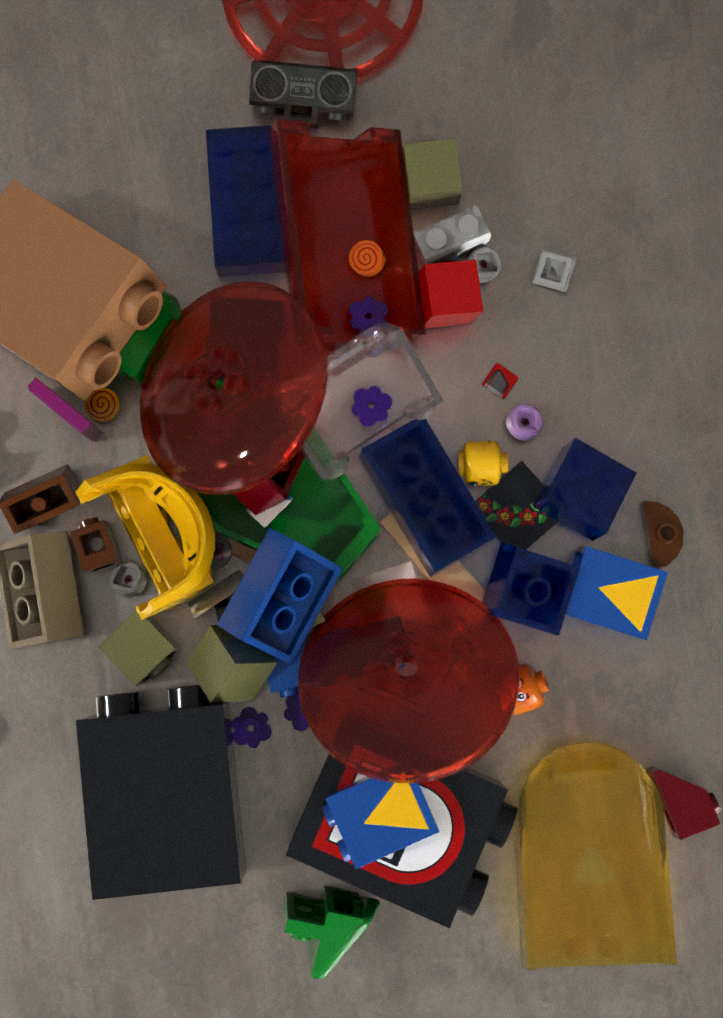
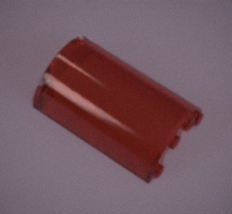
[269,119,426,356]

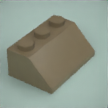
[0,531,84,650]

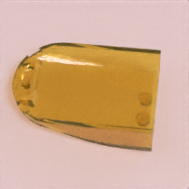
[517,742,677,970]

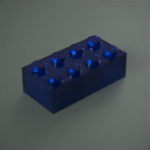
[206,125,287,277]
[359,415,497,578]

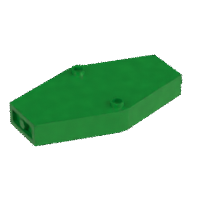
[141,366,382,586]

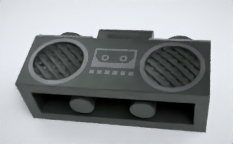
[249,59,358,129]

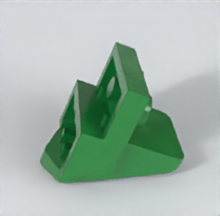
[283,886,380,979]

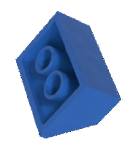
[217,528,343,664]

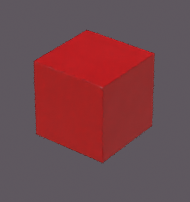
[413,260,484,329]

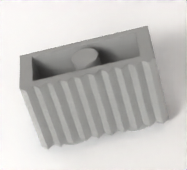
[413,205,491,267]

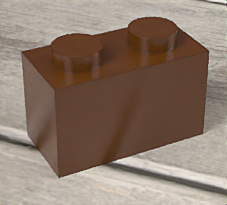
[0,464,80,535]

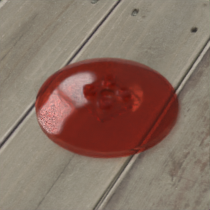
[140,281,328,495]
[298,578,519,783]

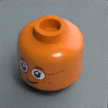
[494,663,549,715]

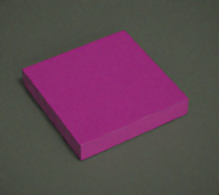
[27,377,104,442]

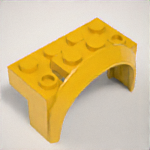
[75,455,215,620]

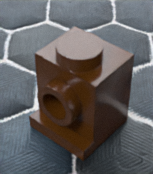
[70,517,123,573]

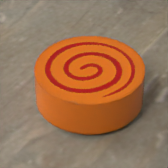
[349,240,385,277]

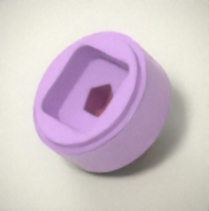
[506,404,543,441]

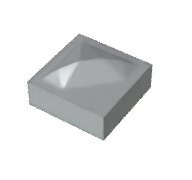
[532,249,577,293]

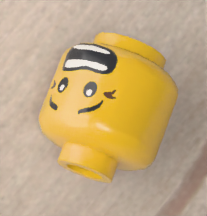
[457,440,508,486]

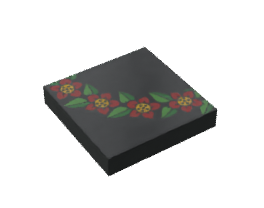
[469,461,568,560]

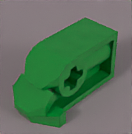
[118,291,185,389]

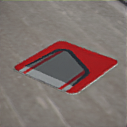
[482,363,518,399]

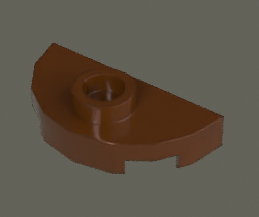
[641,501,684,569]

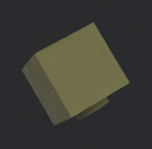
[402,138,463,210]
[98,611,181,686]
[187,625,277,703]

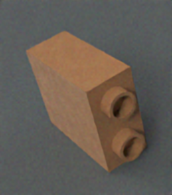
[0,179,167,402]

